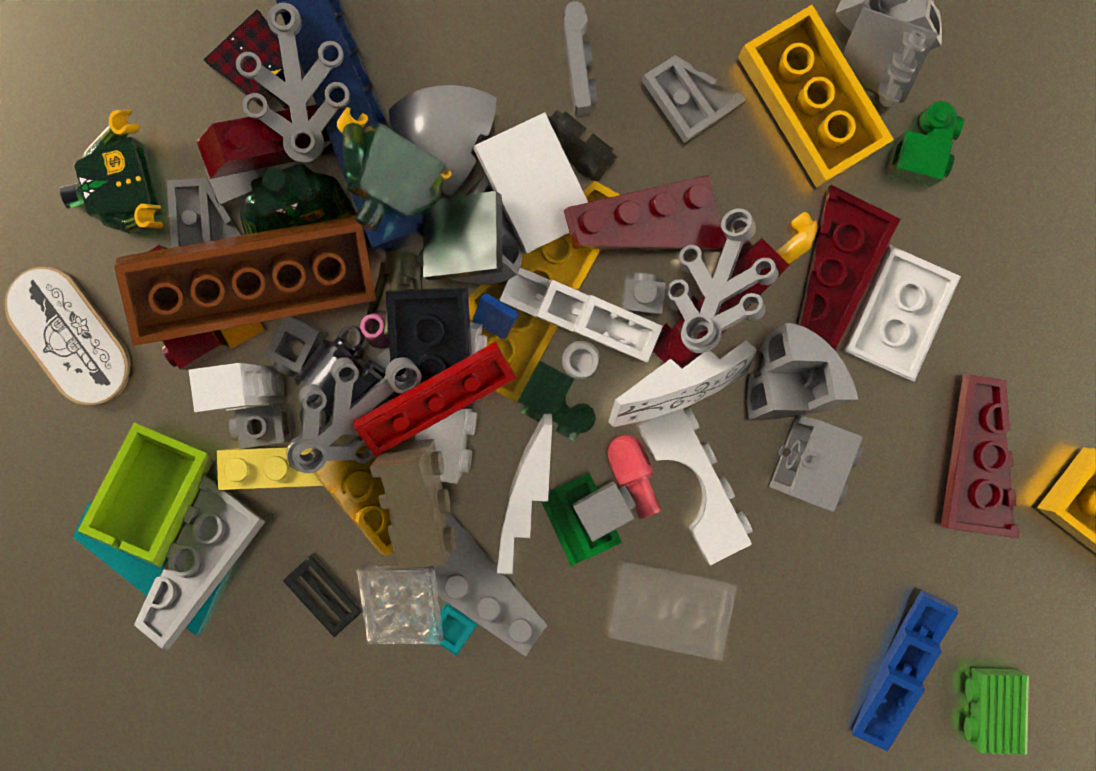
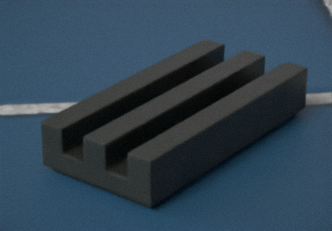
[283,553,365,638]

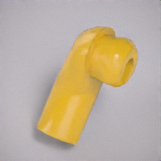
[776,212,819,265]

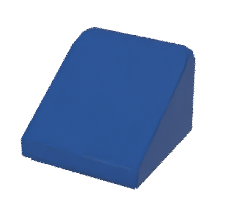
[473,293,519,339]

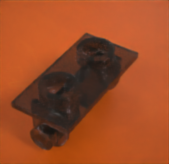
[548,109,618,183]

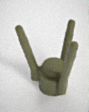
[366,251,423,336]

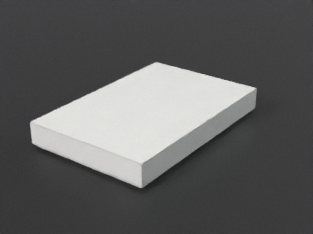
[473,112,588,254]
[841,245,961,382]

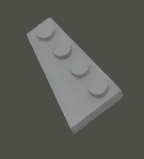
[134,475,266,650]
[399,512,548,657]

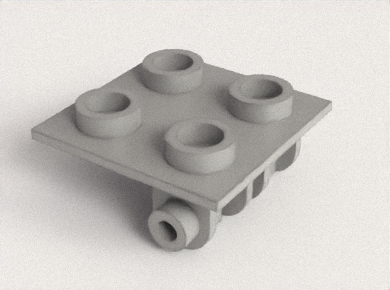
[842,7,938,107]

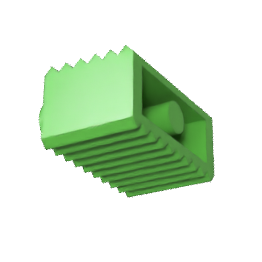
[964,668,1029,755]

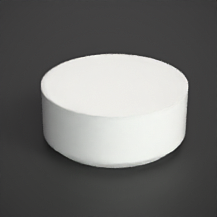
[562,341,600,380]

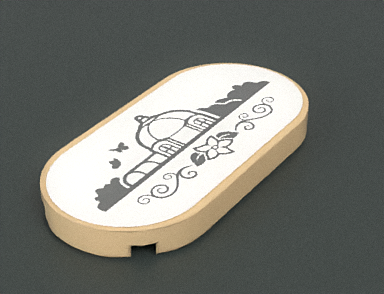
[5,267,131,405]

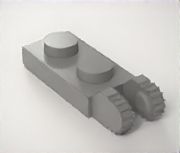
[563,0,597,117]

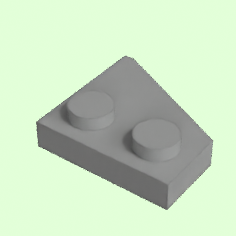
[641,55,747,143]
[166,178,241,248]

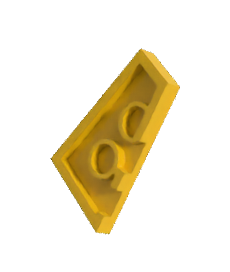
[313,446,394,556]

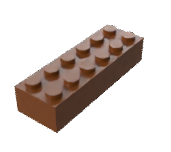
[114,216,376,346]

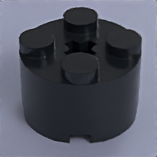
[294,337,385,415]

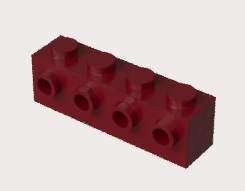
[651,238,790,369]

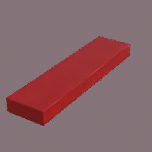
[353,342,517,457]

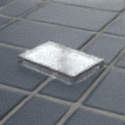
[608,560,737,661]

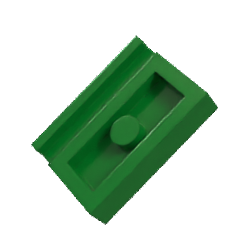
[541,472,622,567]

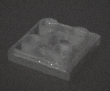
[357,565,444,645]

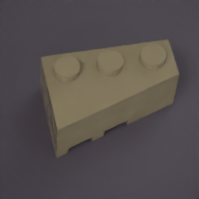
[370,439,456,569]

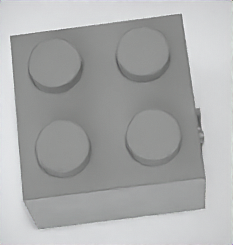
[769,415,863,512]

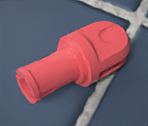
[607,435,662,519]

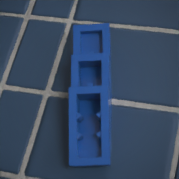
[852,590,959,752]

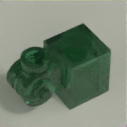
[518,361,596,442]

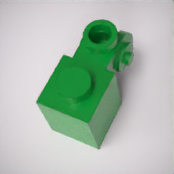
[888,101,964,186]

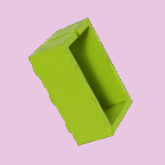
[78,422,213,568]

